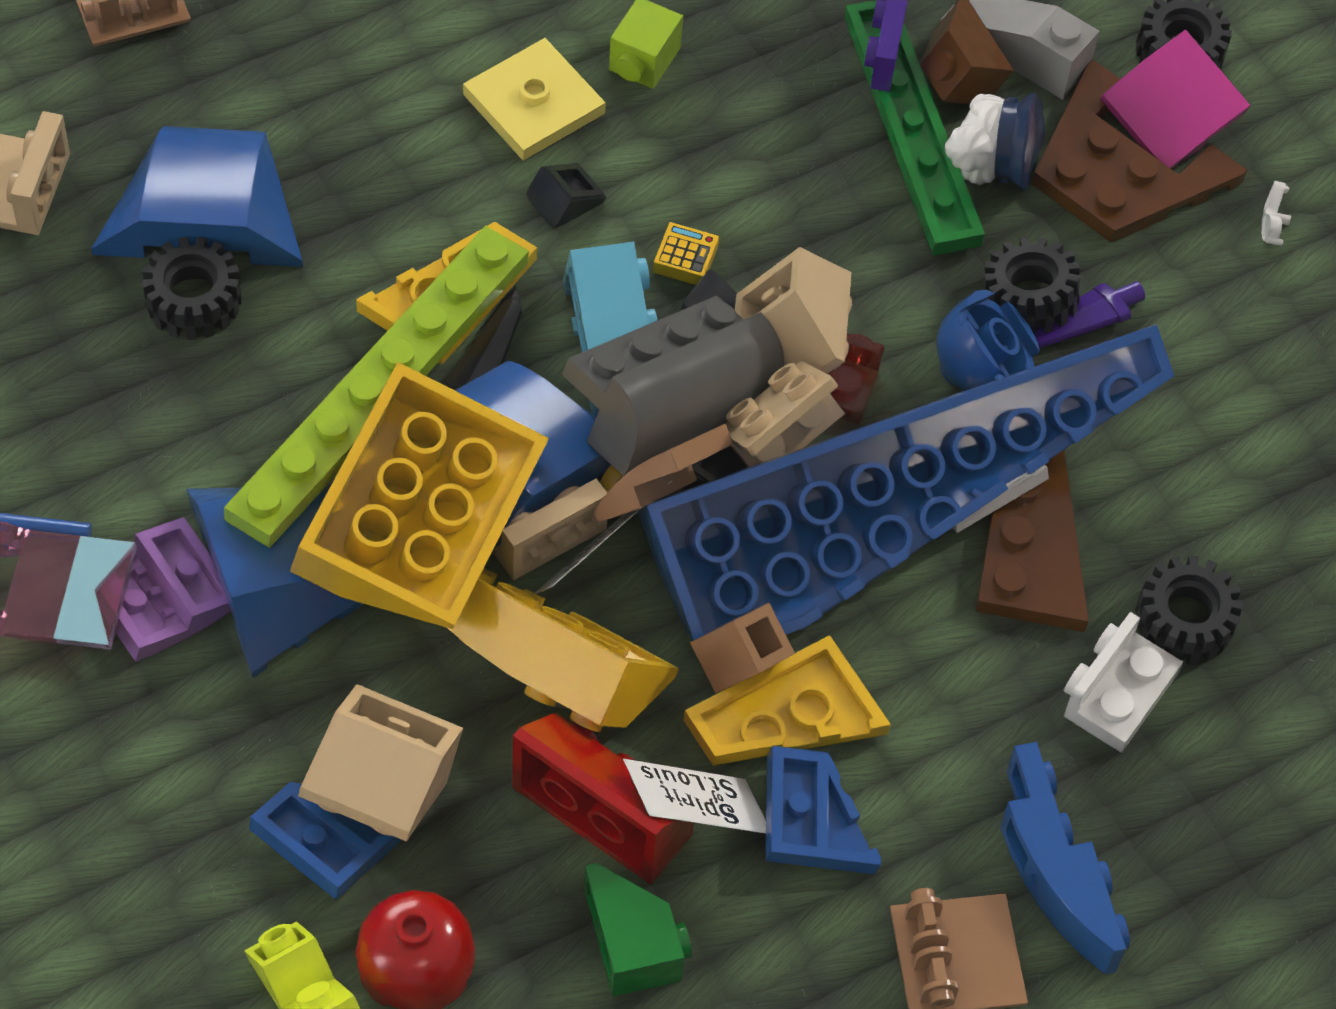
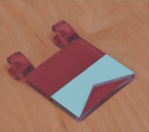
[0,521,137,650]

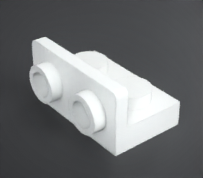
[1064,612,1183,753]

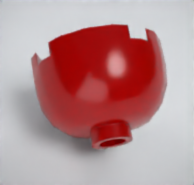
[355,890,476,1009]

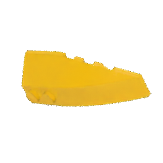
[448,568,679,732]

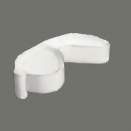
[1262,181,1291,246]

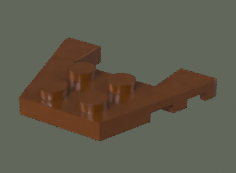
[1032,60,1247,242]

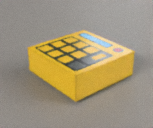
[653,222,719,285]

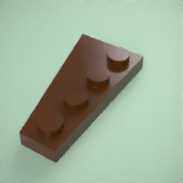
[975,450,1089,632]

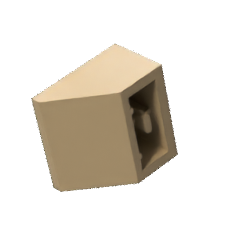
[735,247,852,374]
[298,684,463,842]

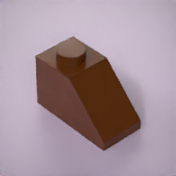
[920,0,1014,104]

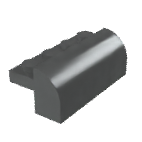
[562,296,784,476]

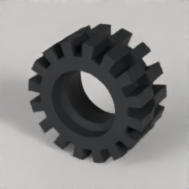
[1135,0,1232,69]
[142,237,242,340]
[984,237,1080,335]
[1135,555,1243,665]

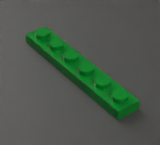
[844,0,985,256]

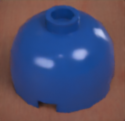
[936,290,1040,392]

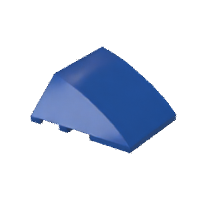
[91,126,303,267]
[455,361,611,548]
[186,484,363,678]

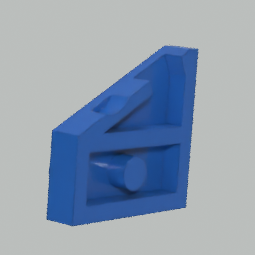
[766,746,881,874]
[249,781,402,900]

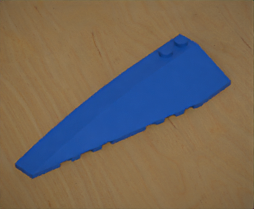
[638,324,1174,642]

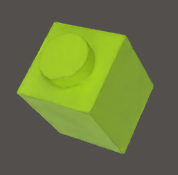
[609,0,683,89]

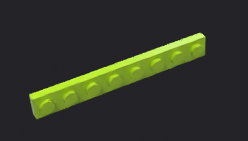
[224,225,529,548]

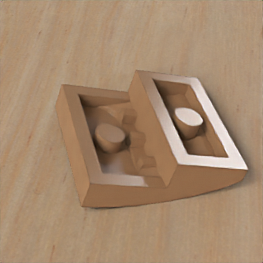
[593,424,733,523]

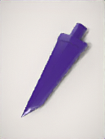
[1034,281,1145,349]

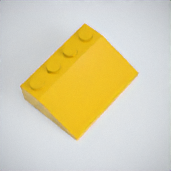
[290,362,549,629]

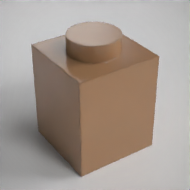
[690,603,795,693]

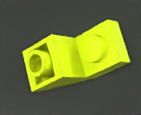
[244,921,360,1009]

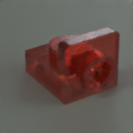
[828,333,885,425]

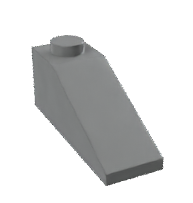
[940,0,1100,100]

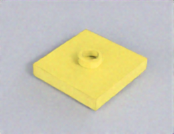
[463,38,606,161]

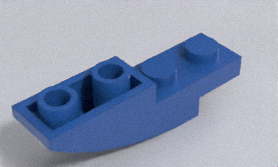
[1000,742,1130,974]

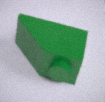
[583,863,692,997]

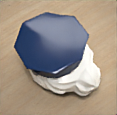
[945,92,1045,192]

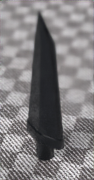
[443,285,522,390]

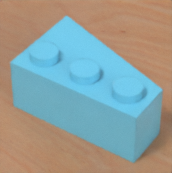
[562,241,657,416]

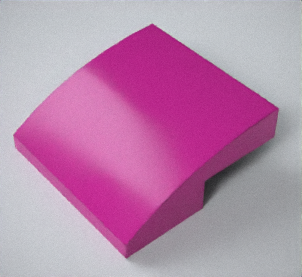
[1100,30,1251,170]

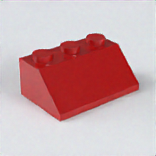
[512,712,694,885]

